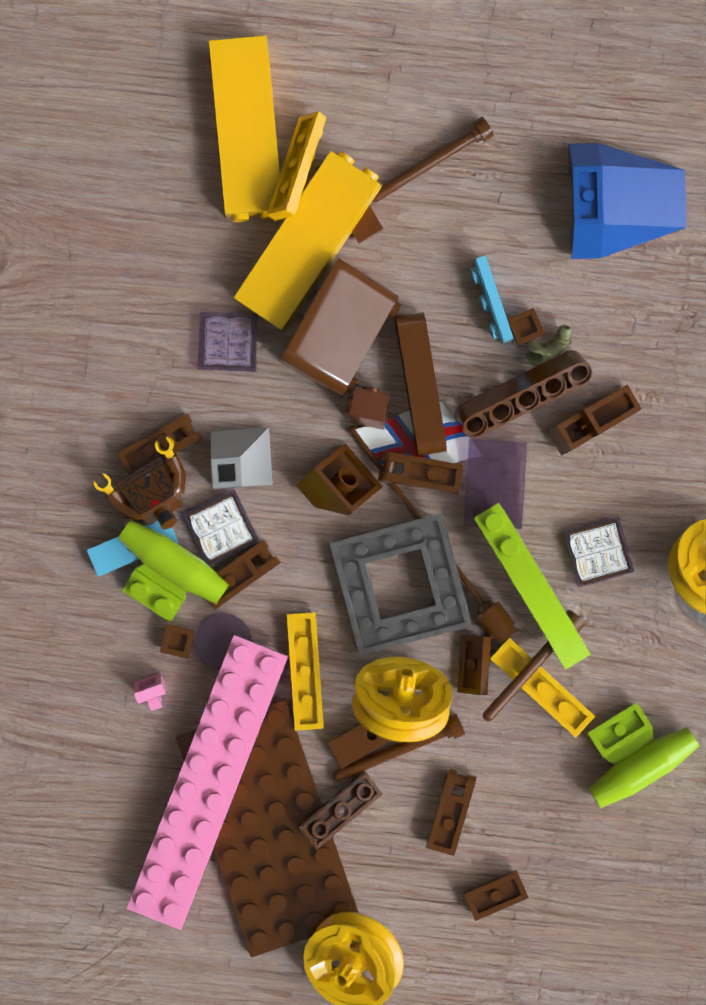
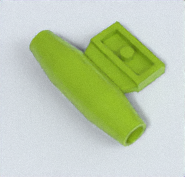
[118,520,229,622]
[587,702,699,808]

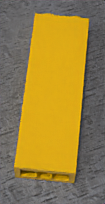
[209,35,280,223]
[234,151,382,332]

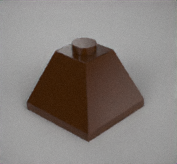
[296,443,383,516]

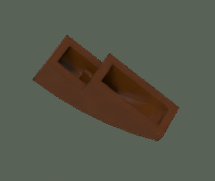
[547,384,642,456]

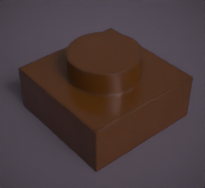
[507,307,545,346]
[160,623,195,659]

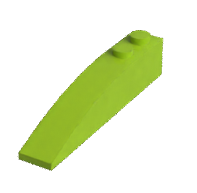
[474,503,591,670]

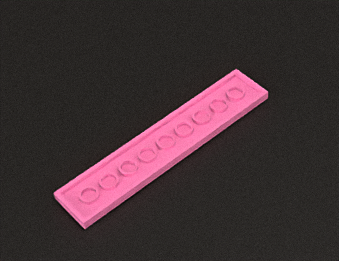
[127,635,288,930]

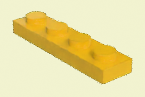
[266,111,327,221]
[287,612,324,731]
[490,637,595,738]

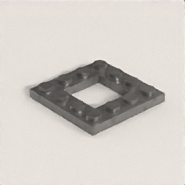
[329,513,472,655]

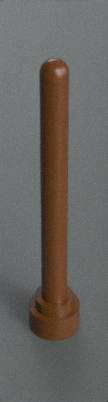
[372,116,494,203]
[483,610,585,722]
[332,713,465,781]

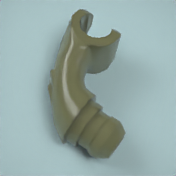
[525,324,572,366]

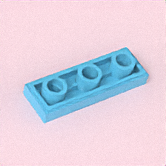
[470,255,513,344]
[87,521,179,577]

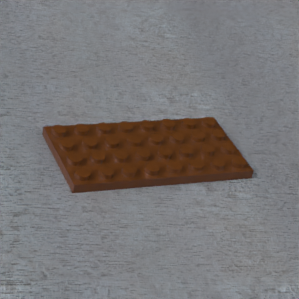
[176,699,359,958]

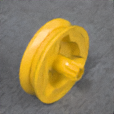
[668,519,706,615]
[352,657,452,742]
[303,912,404,1005]

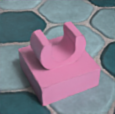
[134,672,166,711]

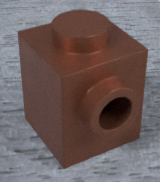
[345,386,390,430]

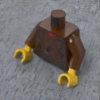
[93,436,186,530]

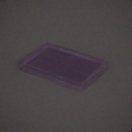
[464,439,527,529]

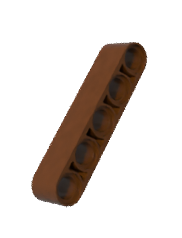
[395,312,447,456]
[454,350,593,438]

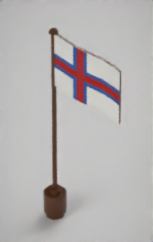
[348,401,517,644]

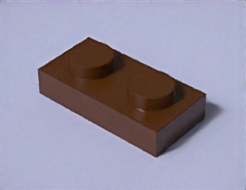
[457,635,491,695]
[463,870,529,921]

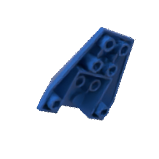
[568,143,686,259]

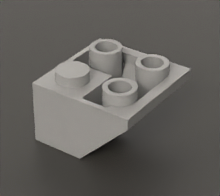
[211,427,273,489]

